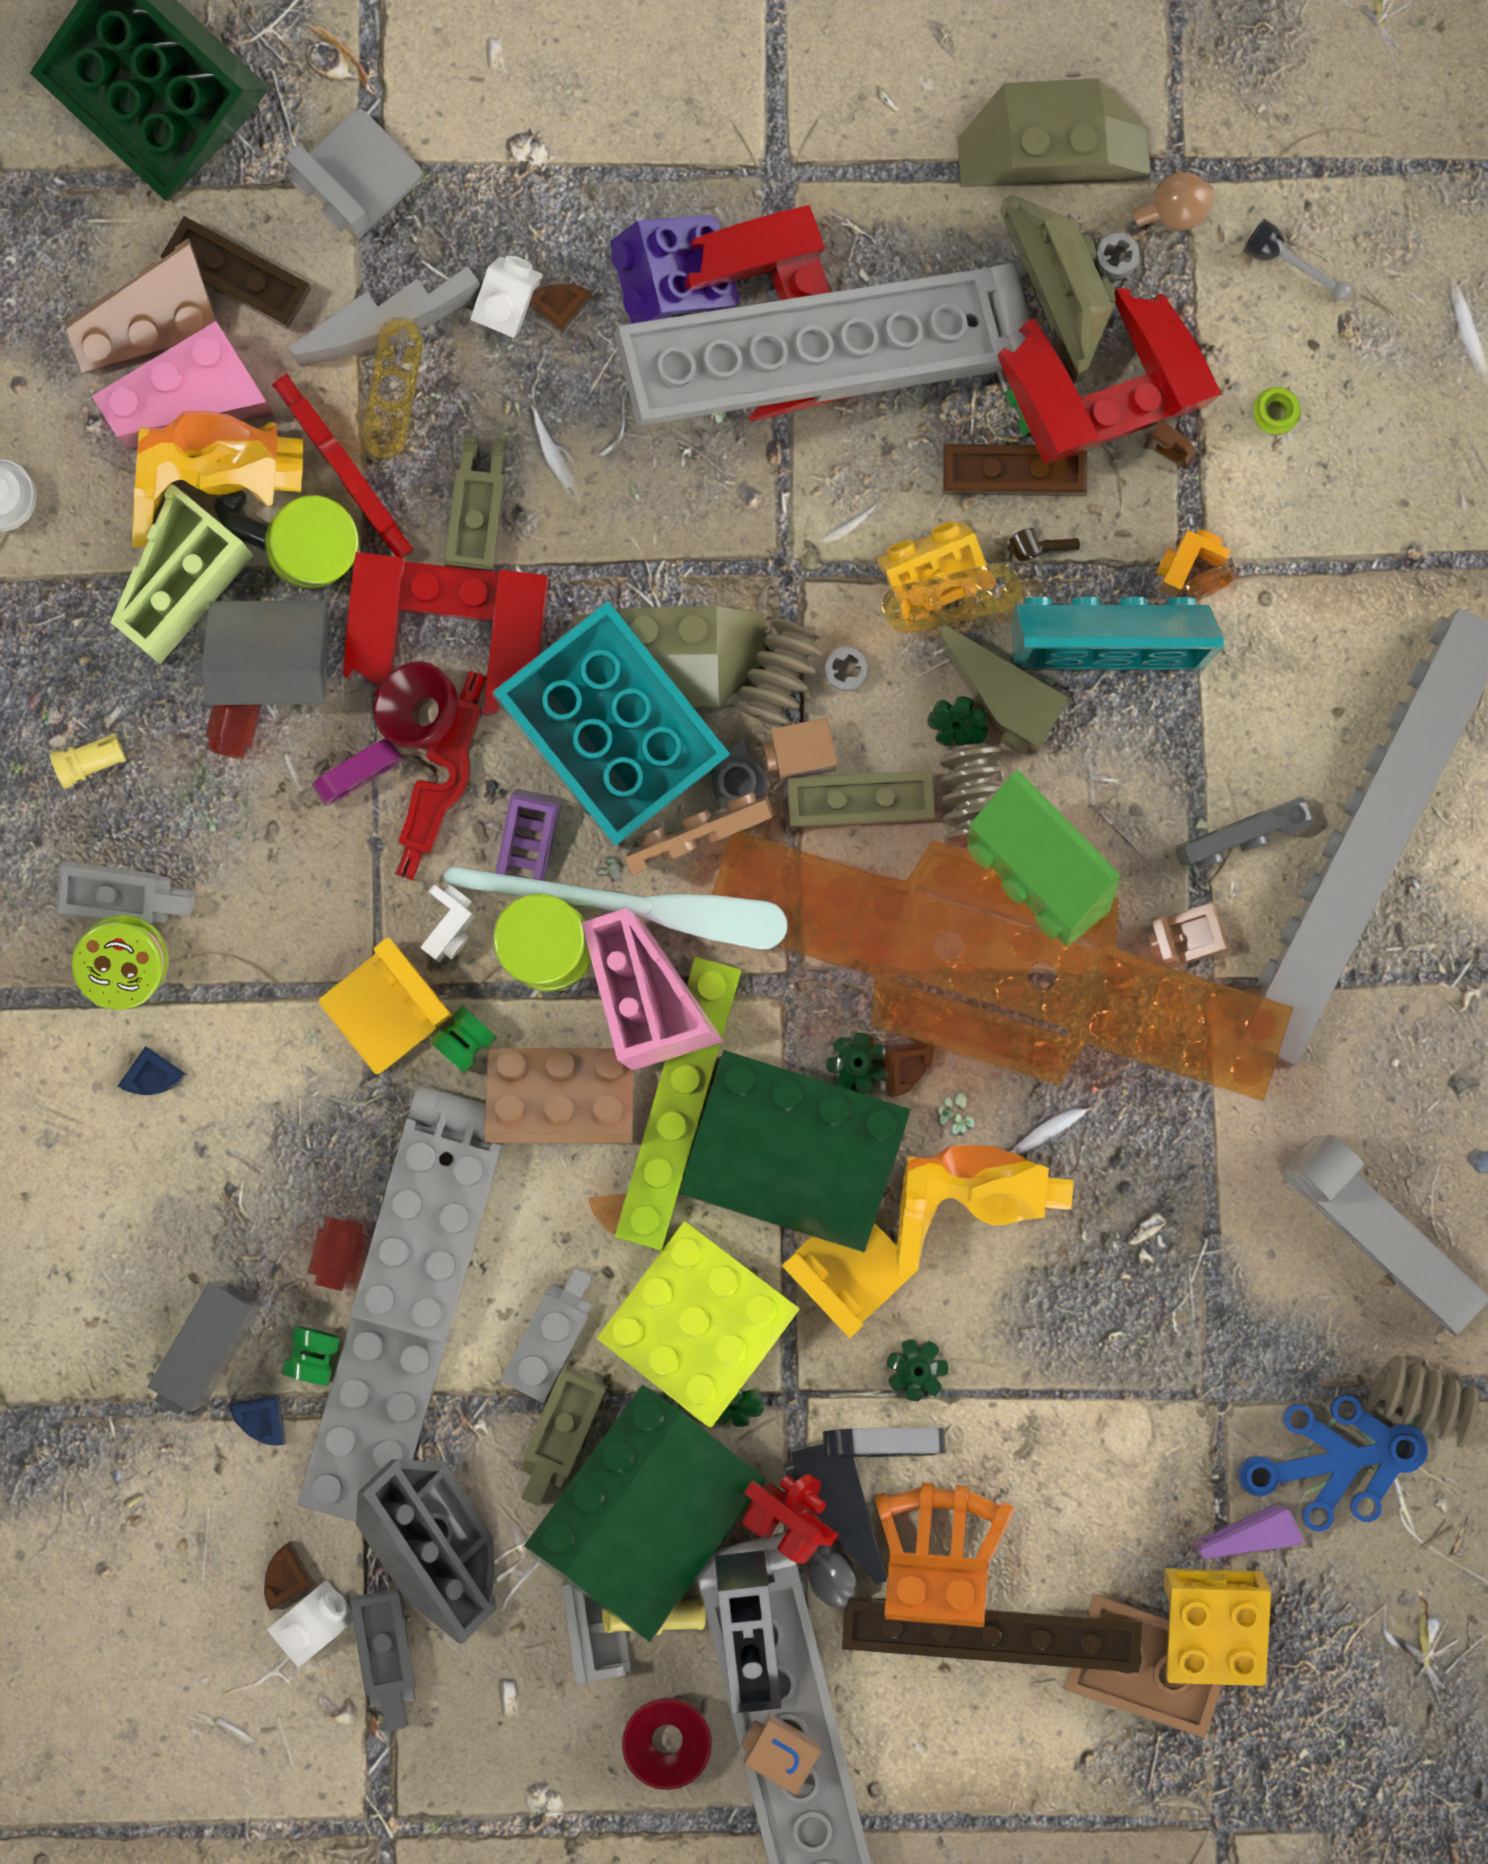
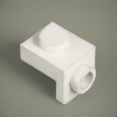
[470,256,543,338]
[420,884,475,963]
[267,1581,353,1668]

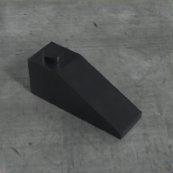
[783,1440,886,1584]
[715,1550,782,1714]

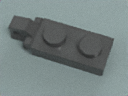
[1175,797,1313,870]
[350,1588,416,1731]

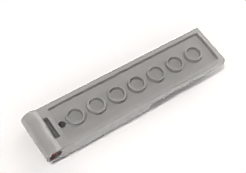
[614,263,1031,426]
[297,1085,504,1522]
[697,1531,872,1864]

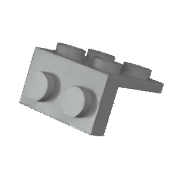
[285,109,422,240]

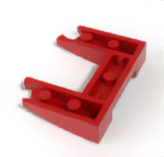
[685,205,858,422]
[997,288,1222,465]
[343,552,549,715]

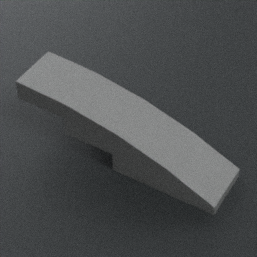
[288,266,481,366]

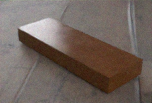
[942,444,1087,496]

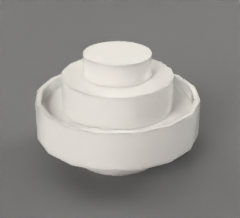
[0,459,37,532]

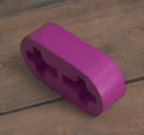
[312,739,403,806]

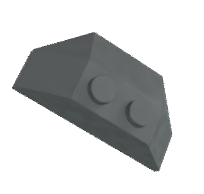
[356,1459,496,1644]

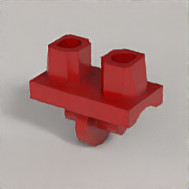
[742,1474,839,1564]

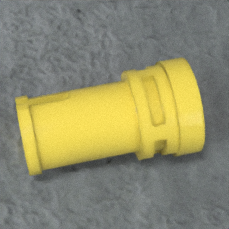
[49,732,126,790]

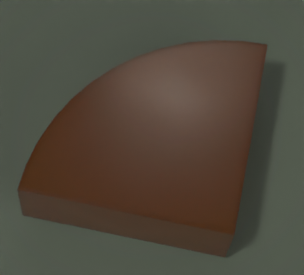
[529,284,592,333]
[1146,420,1196,469]
[883,1041,934,1098]
[264,1541,314,1611]

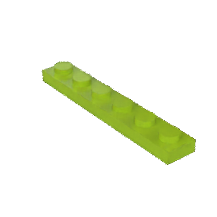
[615,957,742,1251]

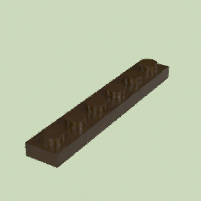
[842,1598,1142,1673]

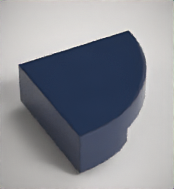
[118,1046,187,1095]
[229,1395,286,1446]

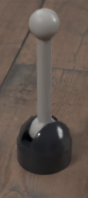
[1243,218,1351,300]

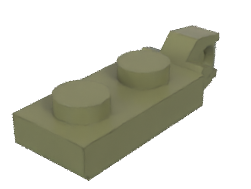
[521,1367,607,1506]

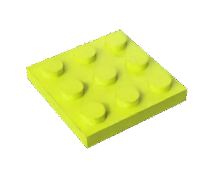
[596,1221,800,1428]

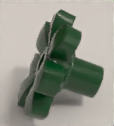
[927,696,988,746]
[826,1032,885,1094]
[886,1338,948,1401]
[715,1386,764,1427]

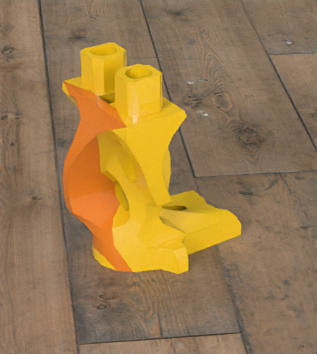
[131,411,303,548]
[895,1145,1074,1275]

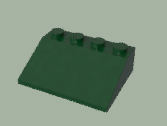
[30,0,270,201]
[678,1050,911,1253]
[524,1384,767,1642]

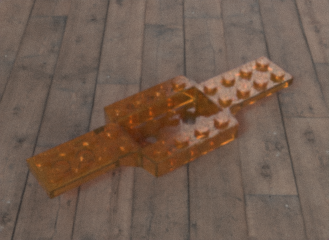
[712,832,1293,1102]

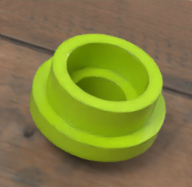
[1252,387,1301,435]

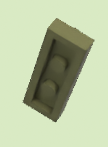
[787,770,935,828]

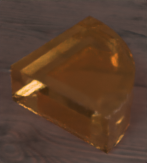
[1186,563,1236,602]
[589,1193,627,1234]

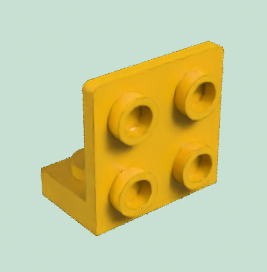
[319,937,453,1075]
[781,1222,916,1338]
[1164,1568,1271,1686]

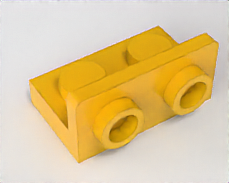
[876,521,993,622]

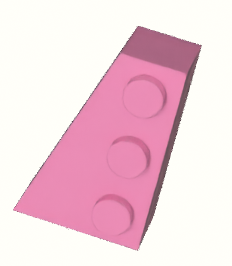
[92,321,274,449]
[581,908,724,1071]

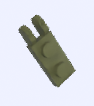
[444,434,507,572]

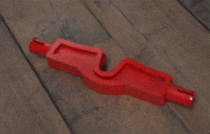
[272,374,414,558]
[395,671,487,881]

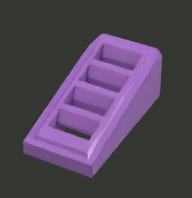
[496,789,563,881]
[1192,1502,1304,1559]

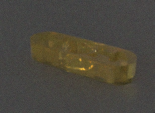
[362,317,423,459]
[882,563,1023,633]

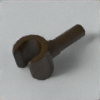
[1009,528,1080,561]

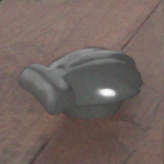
[712,741,769,809]
[806,1543,856,1607]

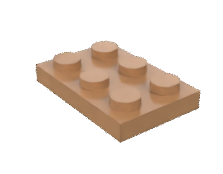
[484,1048,634,1143]
[1063,1593,1222,1738]

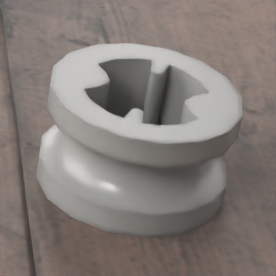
[1094,232,1140,281]
[825,647,868,692]

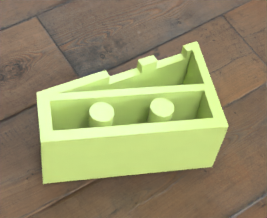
[111,483,254,664]

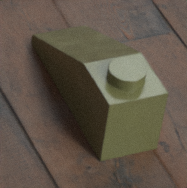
[936,624,1069,754]

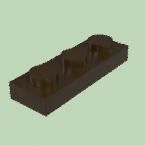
[160,216,311,330]

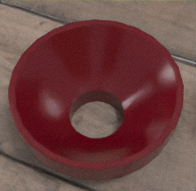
[373,661,458,749]
[622,1697,712,1790]

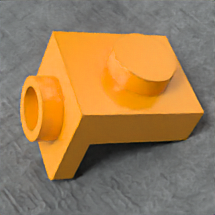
[1156,529,1231,597]

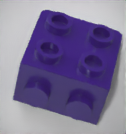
[610,215,739,324]

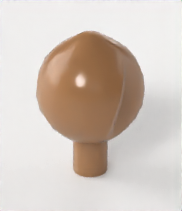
[1132,172,1214,231]

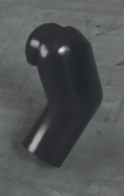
[214,490,268,550]

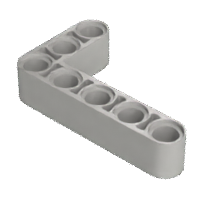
[1281,1135,1488,1336]

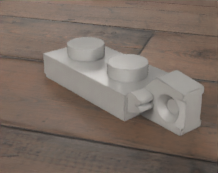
[56,861,196,925]
[500,1267,593,1403]

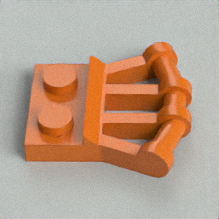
[873,1482,1015,1627]

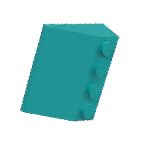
[1011,597,1224,670]
[492,601,730,847]

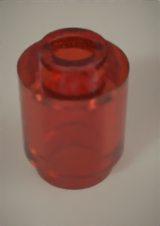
[204,705,263,759]
[307,1217,366,1291]

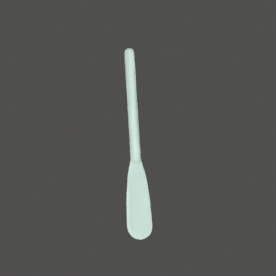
[444,867,788,949]

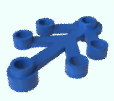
[1237,1394,1428,1532]

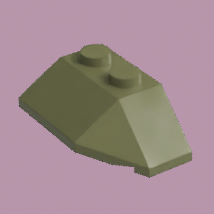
[957,78,1150,187]
[1000,195,1116,384]
[573,606,766,708]

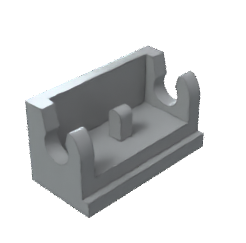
[561,1581,632,1685]

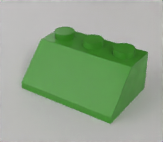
[967,769,1121,947]

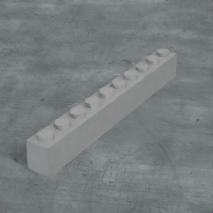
[1235,608,1488,1067]

